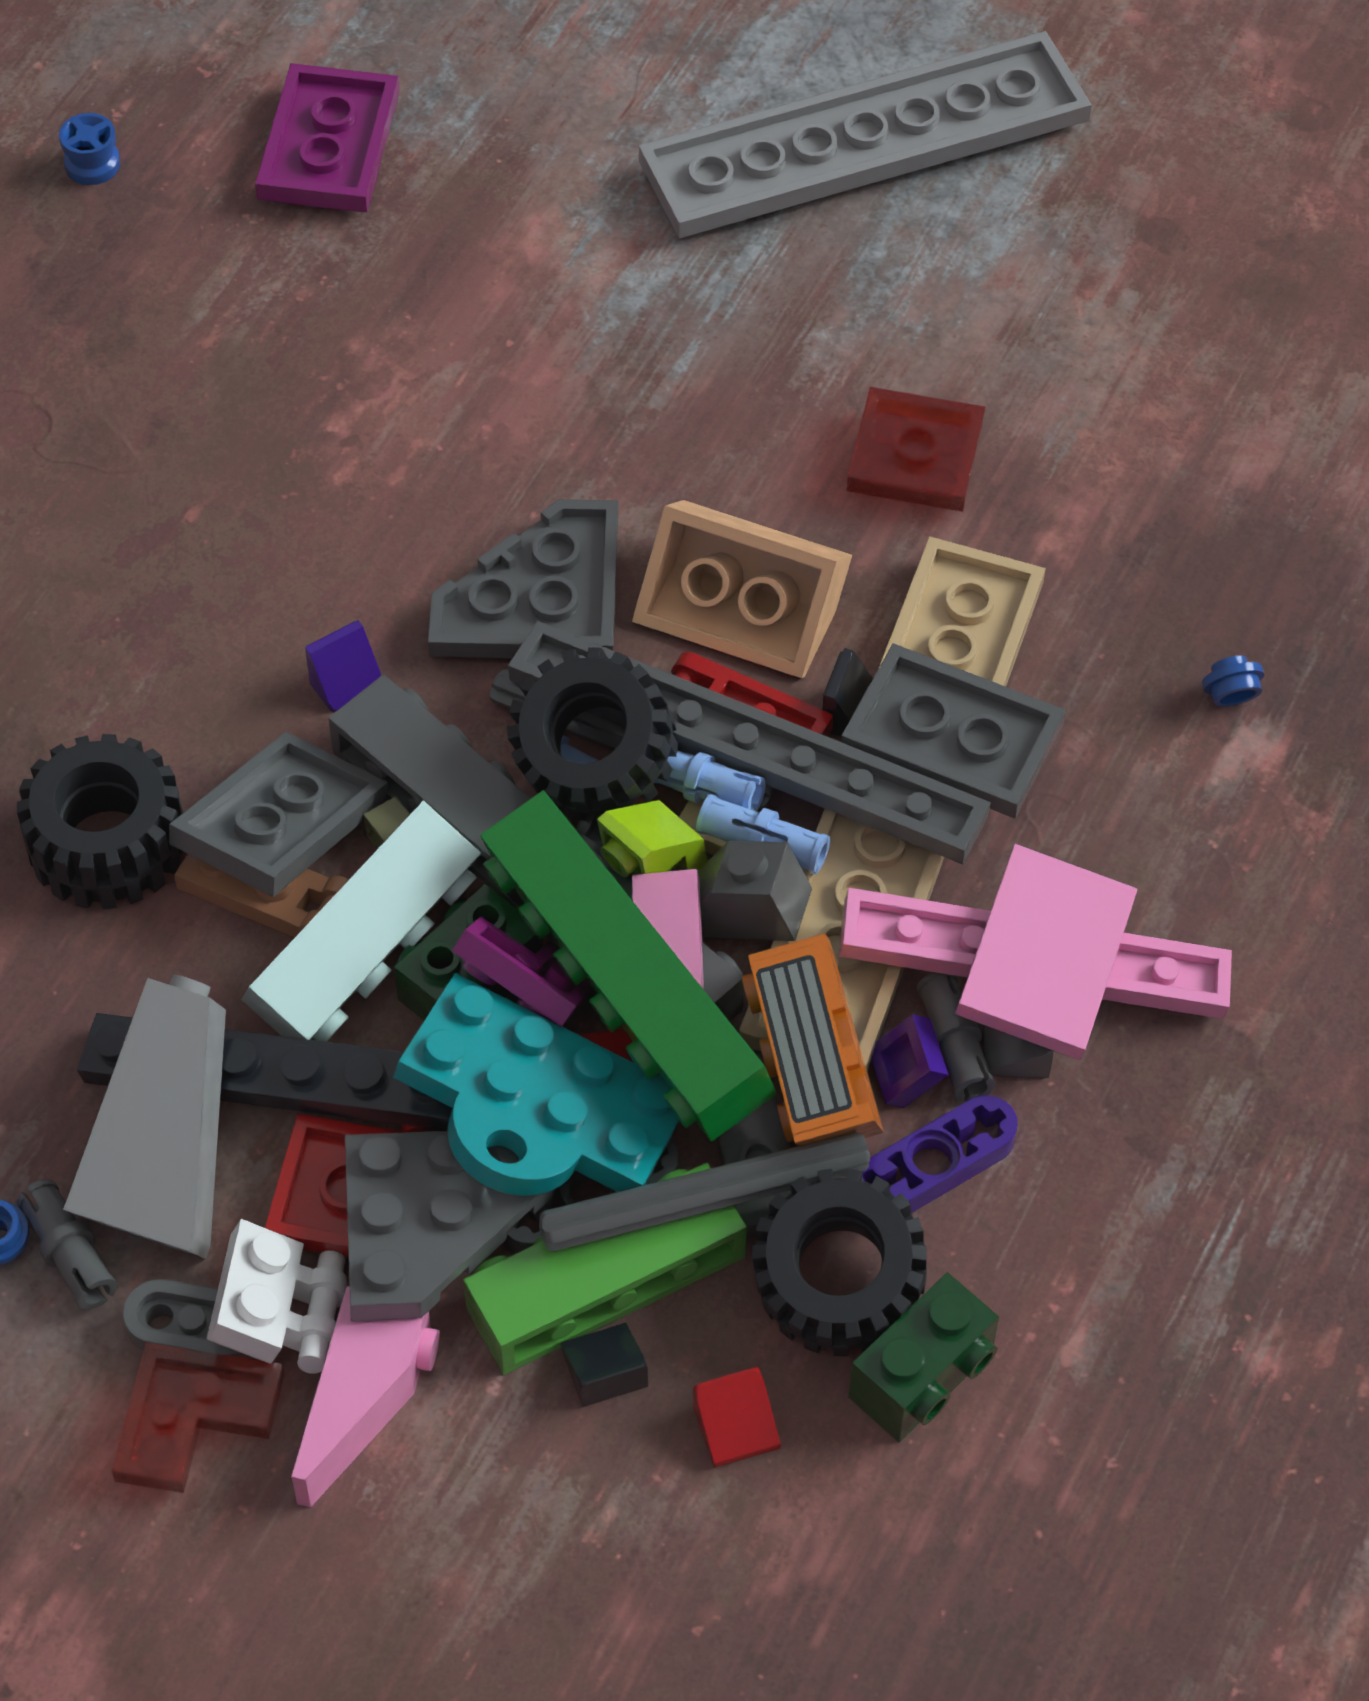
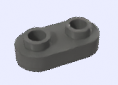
[123,1279,251,1366]

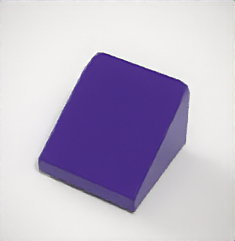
[305,620,382,712]

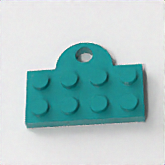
[393,973,680,1196]

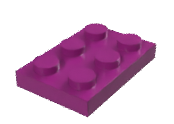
[255,63,400,213]

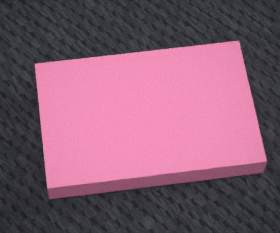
[955,844,1138,1060]

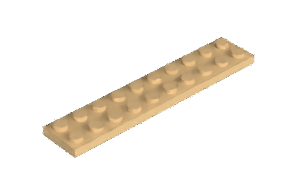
[739,536,1046,1071]

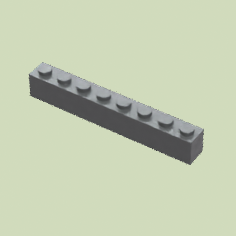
[328,674,743,1022]

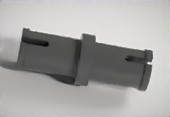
[916,972,995,1102]
[17,1179,118,1309]

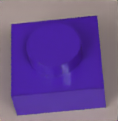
[871,1014,949,1108]

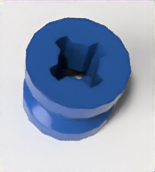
[59,113,120,185]

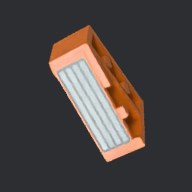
[742,933,884,1146]

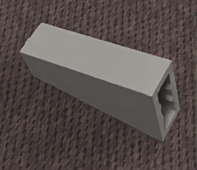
[63,974,226,1259]

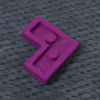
[452,917,593,1027]

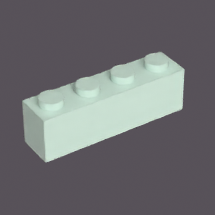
[241,800,481,1042]

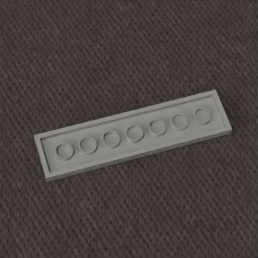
[639,31,1092,239]

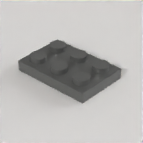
[841,643,1066,819]
[169,732,388,897]

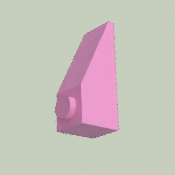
[291,1286,440,1507]

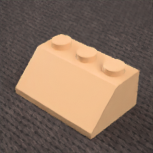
[632,500,852,678]

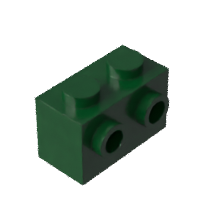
[394,884,543,1021]
[848,1272,999,1443]

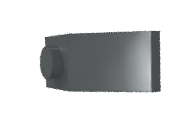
[698,841,812,941]

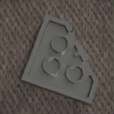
[428,499,619,658]
[345,1131,553,1321]

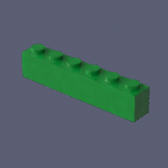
[480,790,777,1142]

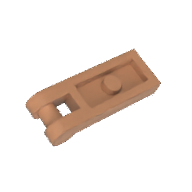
[174,854,349,938]

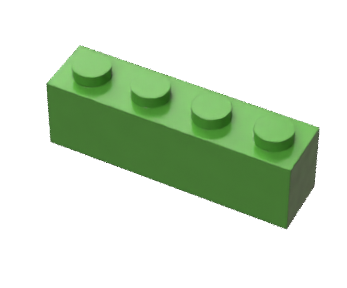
[463,1163,747,1376]

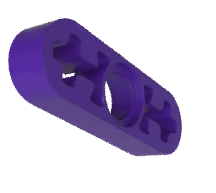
[862,1095,1018,1213]

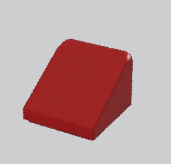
[692,1367,781,1468]

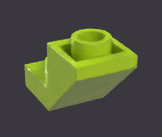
[597,800,708,878]

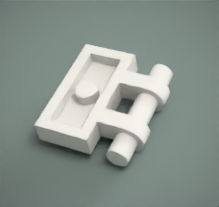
[207,1219,348,1374]

